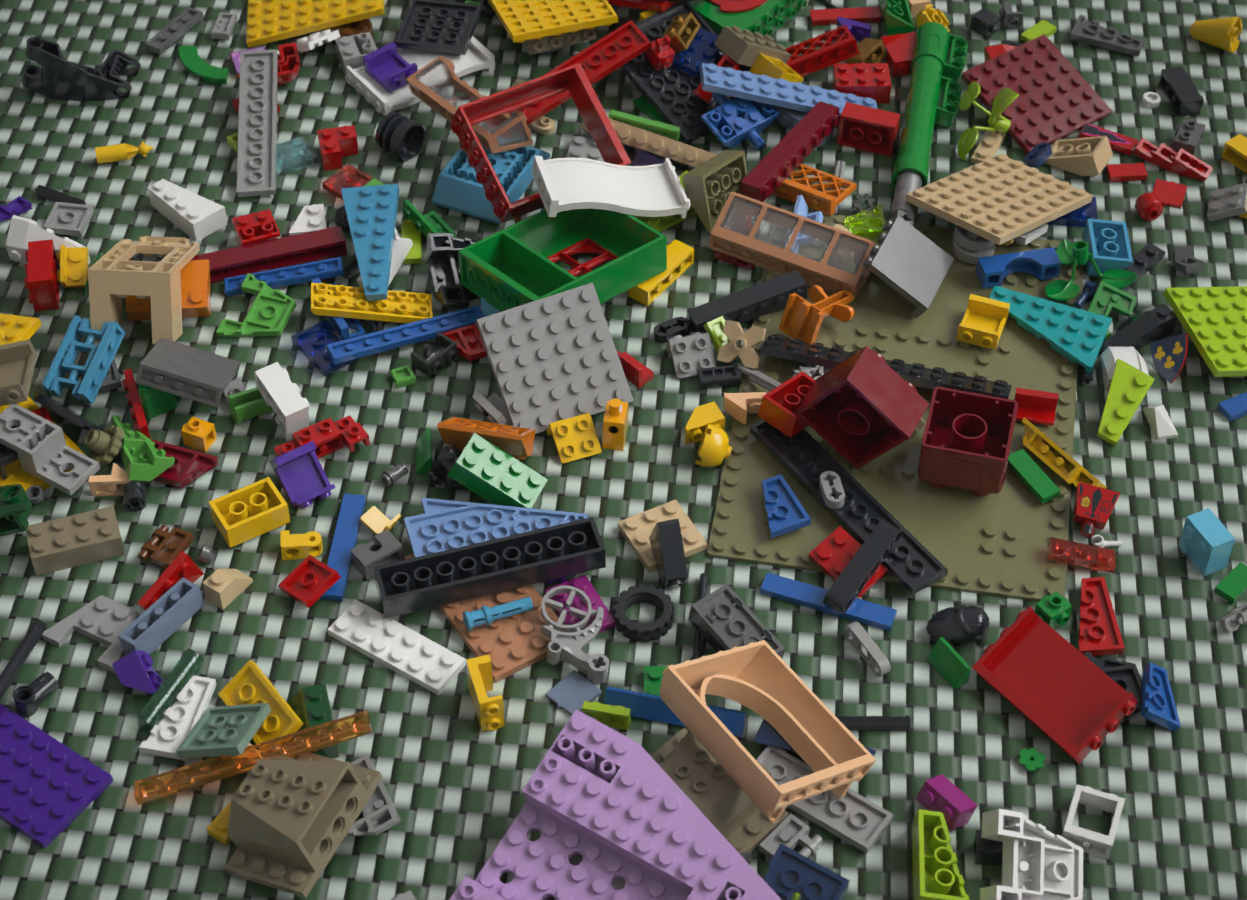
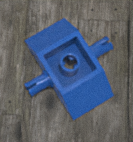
[701,92,780,151]

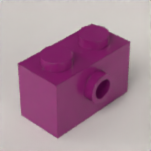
[916,774,978,831]

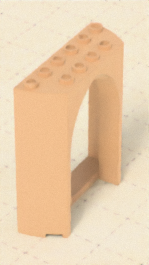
[660,640,876,824]

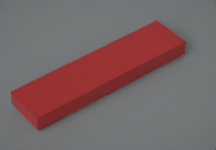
[809,6,881,26]

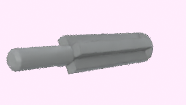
[738,365,781,391]

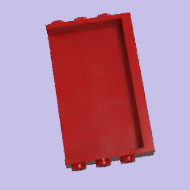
[972,606,1138,764]

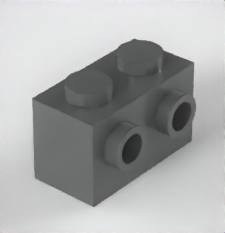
[1169,119,1206,156]

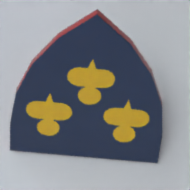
[1151,333,1188,383]

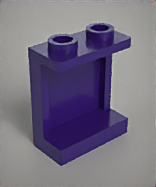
[363,42,419,93]
[270,441,336,509]

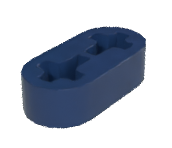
[1024,142,1053,168]

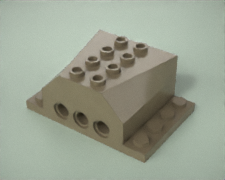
[651,728,789,853]
[224,751,383,898]

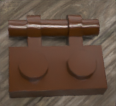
[138,524,194,569]

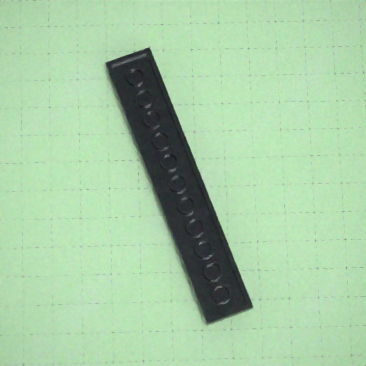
[760,334,1012,399]
[750,420,948,595]

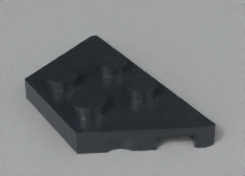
[1084,652,1143,725]

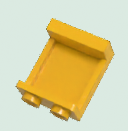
[956,294,1010,350]
[466,654,505,732]

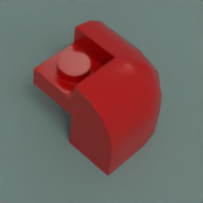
[278,42,300,85]

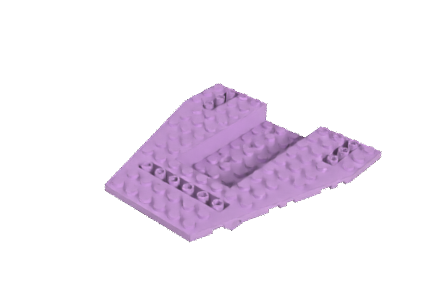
[450,709,781,900]

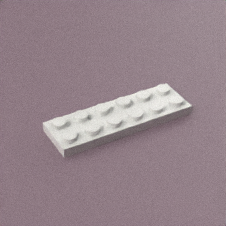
[328,600,466,696]

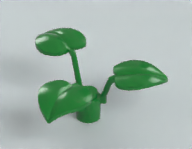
[1045,239,1138,301]

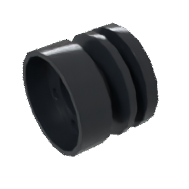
[375,112,425,160]

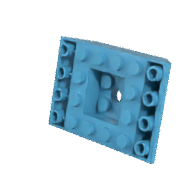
[432,137,550,224]

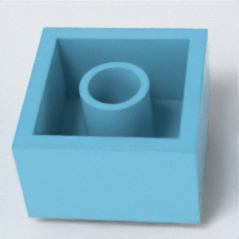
[1178,508,1235,576]

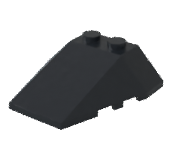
[426,233,480,305]

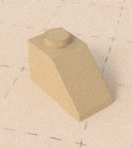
[203,568,253,610]

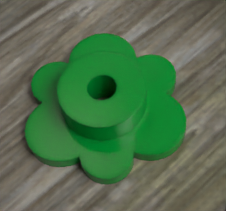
[1019,748,1046,772]

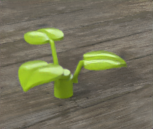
[957,81,1019,161]

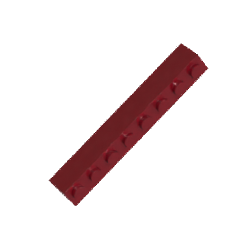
[741,101,840,202]
[190,226,347,284]

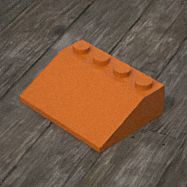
[126,259,211,321]
[437,417,536,459]

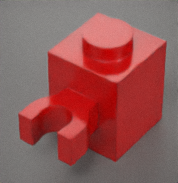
[645,35,675,71]

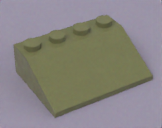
[683,150,748,232]

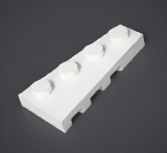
[139,675,217,761]

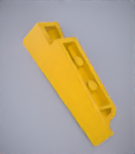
[1022,417,1107,489]

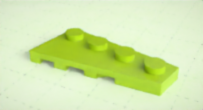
[1096,358,1155,446]

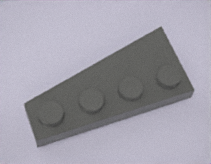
[1070,14,1144,57]

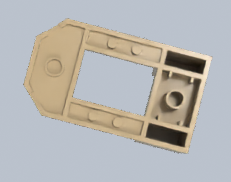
[88,236,200,344]

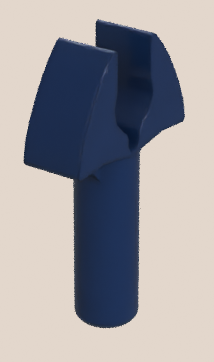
[1074,281,1097,309]

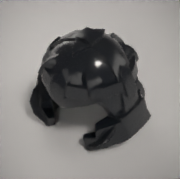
[427,444,463,490]

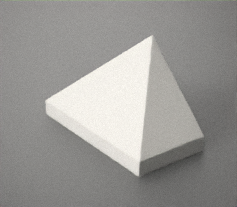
[1143,405,1178,440]

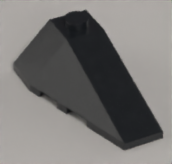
[1100,304,1177,354]

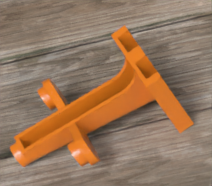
[778,285,854,344]

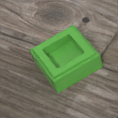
[390,365,416,389]

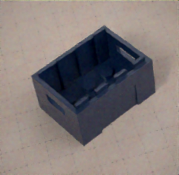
[763,843,850,900]

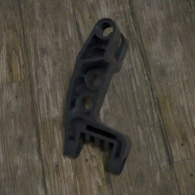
[22,37,141,102]

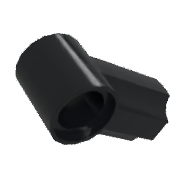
[13,672,59,717]

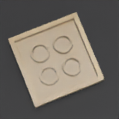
[618,499,707,573]

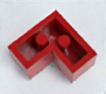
[317,125,359,171]

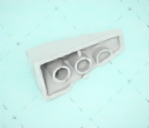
[6,215,90,265]

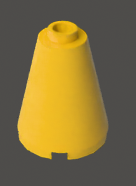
[1189,16,1242,52]

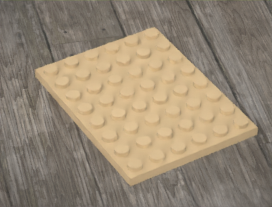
[906,154,1093,245]

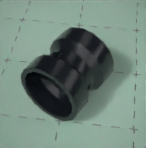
[124,481,147,512]

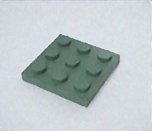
[176,703,271,759]

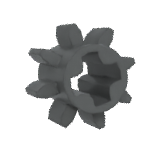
[851,194,876,217]

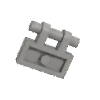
[759,814,823,859]

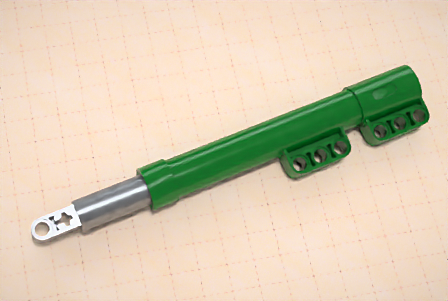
[890,22,968,226]

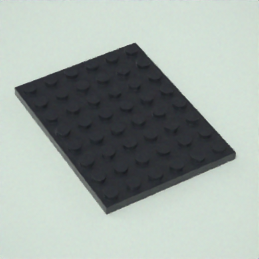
[620,1,749,144]

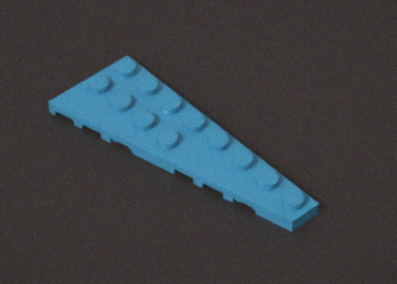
[341,184,399,301]

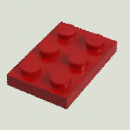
[808,526,888,599]

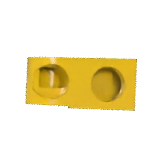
[280,530,323,561]

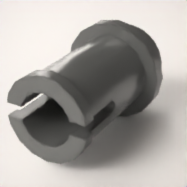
[380,462,408,486]

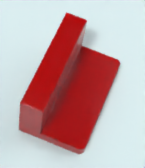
[616,350,654,388]
[1014,387,1059,426]

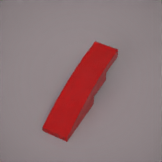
[1133,138,1213,181]

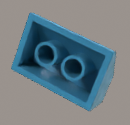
[1082,218,1133,277]

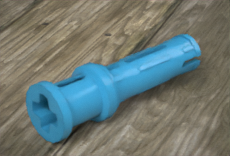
[462,596,533,631]

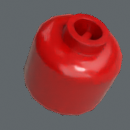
[1135,192,1163,221]

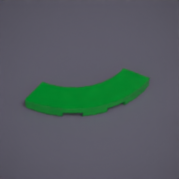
[179,46,229,84]

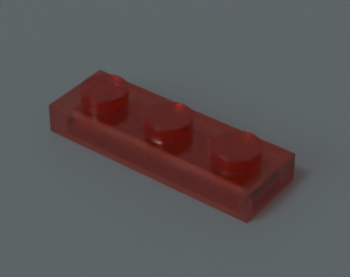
[1048,537,1116,573]

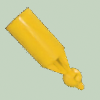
[95,142,153,164]

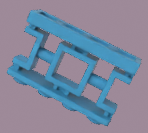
[42,315,125,404]

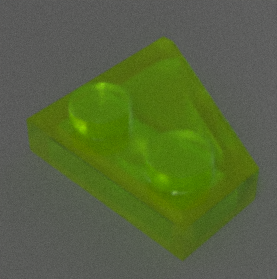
[845,204,885,236]

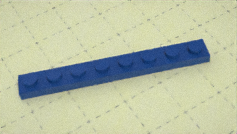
[326,305,484,364]

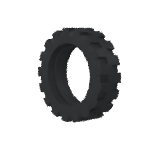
[613,584,674,642]

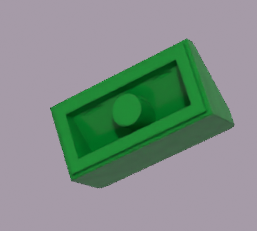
[416,428,433,474]
[927,637,971,689]

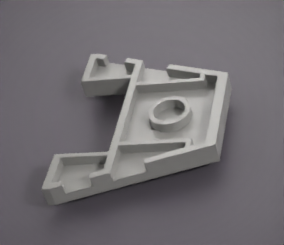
[42,595,139,674]

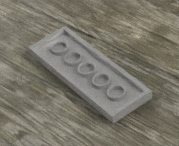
[757,745,894,853]

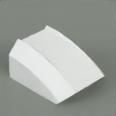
[1100,347,1149,390]

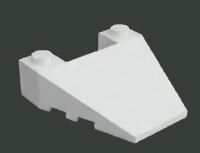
[980,809,1083,900]

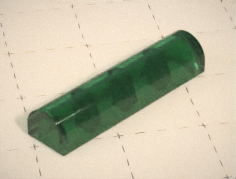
[138,648,204,734]

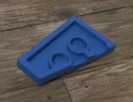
[761,474,811,538]
[1141,662,1181,731]

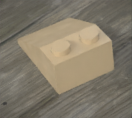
[1044,136,1113,177]

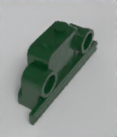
[0,484,32,537]

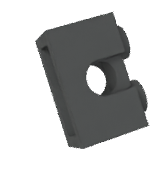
[350,529,404,580]

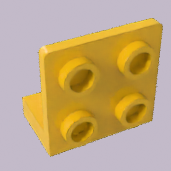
[546,413,602,464]

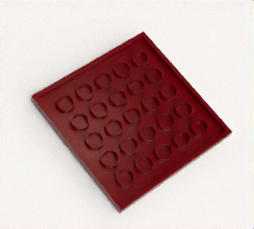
[961,34,1112,154]

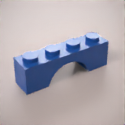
[975,247,1061,288]

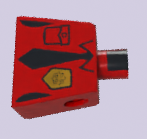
[1073,482,1120,537]

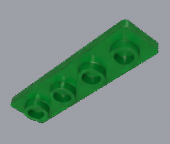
[403,199,457,239]

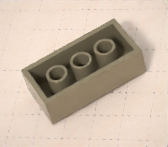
[714,26,791,67]
[26,506,125,576]

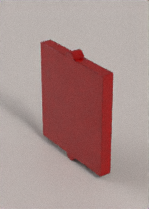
[1152,179,1188,209]

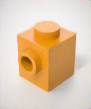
[181,416,217,453]

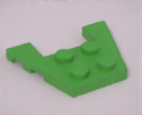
[216,273,297,338]

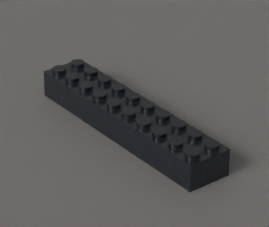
[373,517,606,618]

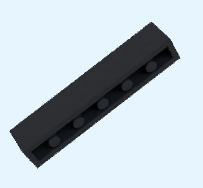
[687,270,808,334]

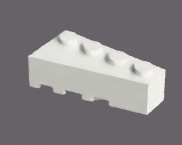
[147,179,228,242]

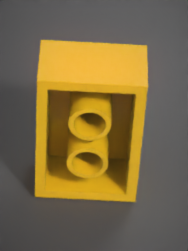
[209,477,290,548]

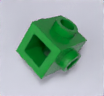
[1034,591,1072,629]

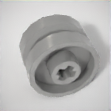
[952,225,996,264]

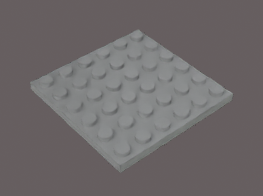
[476,283,634,434]

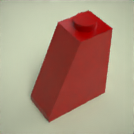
[881,32,916,77]

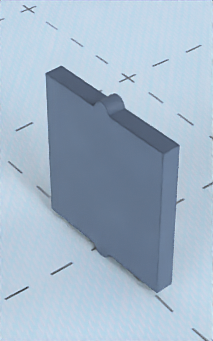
[546,670,602,716]

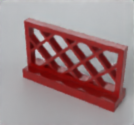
[785,25,860,77]

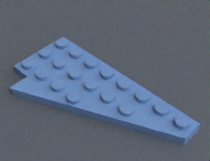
[404,498,588,558]

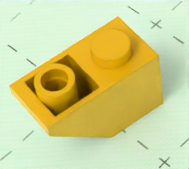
[685,401,725,445]

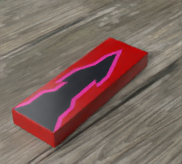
[1079,123,1139,155]

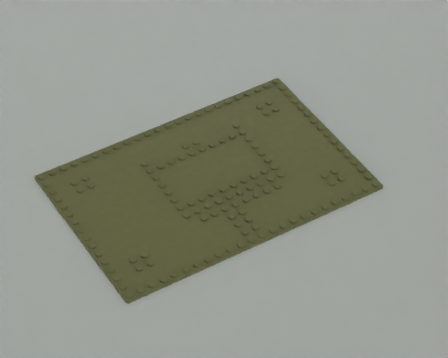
[707,208,1083,602]

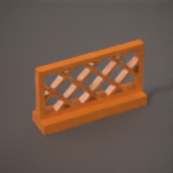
[771,163,857,216]

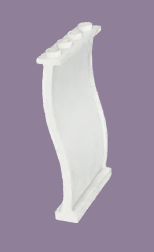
[345,36,495,117]
[532,156,690,218]

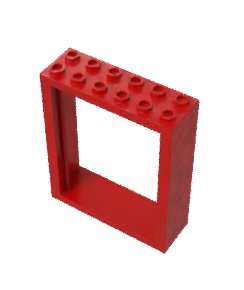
[451,63,631,224]

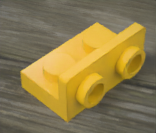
[57,245,88,288]

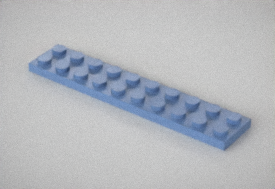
[700,63,878,115]

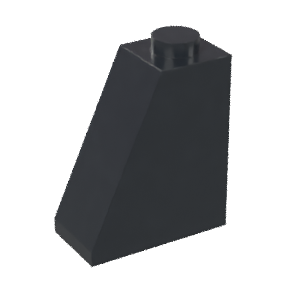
[649,519,688,589]

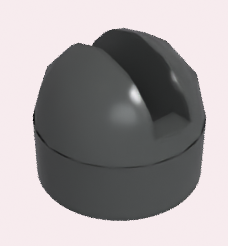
[25,485,45,505]
[196,544,215,563]

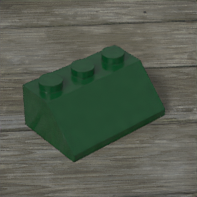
[287,684,339,759]

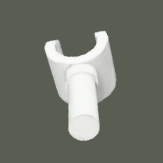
[1091,535,1122,552]

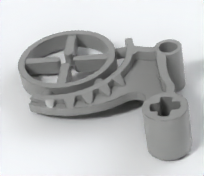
[540,585,609,683]

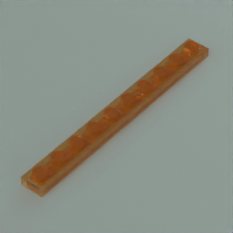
[134,710,372,805]

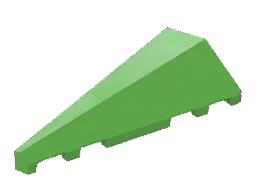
[111,415,175,482]

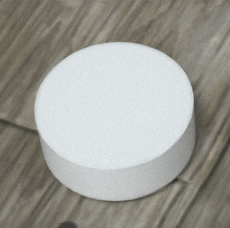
[1142,92,1161,109]

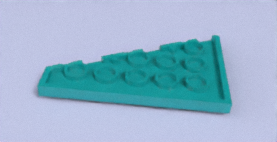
[989,286,1112,373]

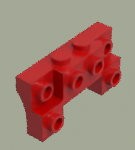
[274,415,370,459]

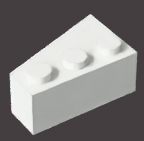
[255,362,310,441]

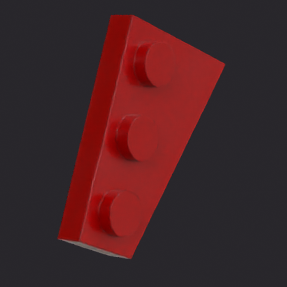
[137,551,204,611]

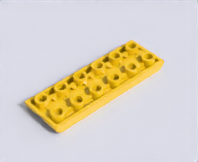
[311,283,433,324]

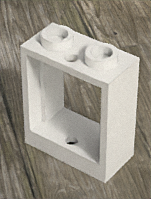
[1062,784,1125,859]

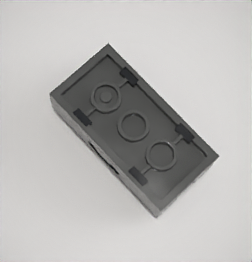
[688,584,786,659]

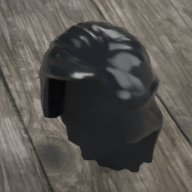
[926,605,990,645]

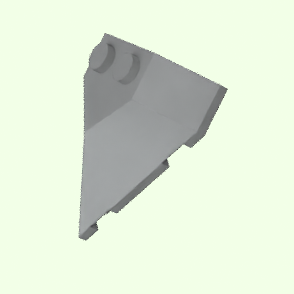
[346,754,401,836]

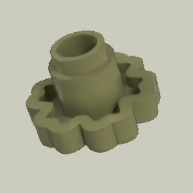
[84,425,124,467]

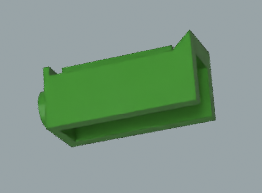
[228,387,274,426]

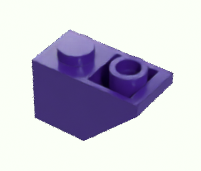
[112,650,165,694]

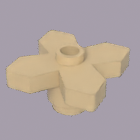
[717,320,766,369]

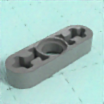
[844,621,891,677]

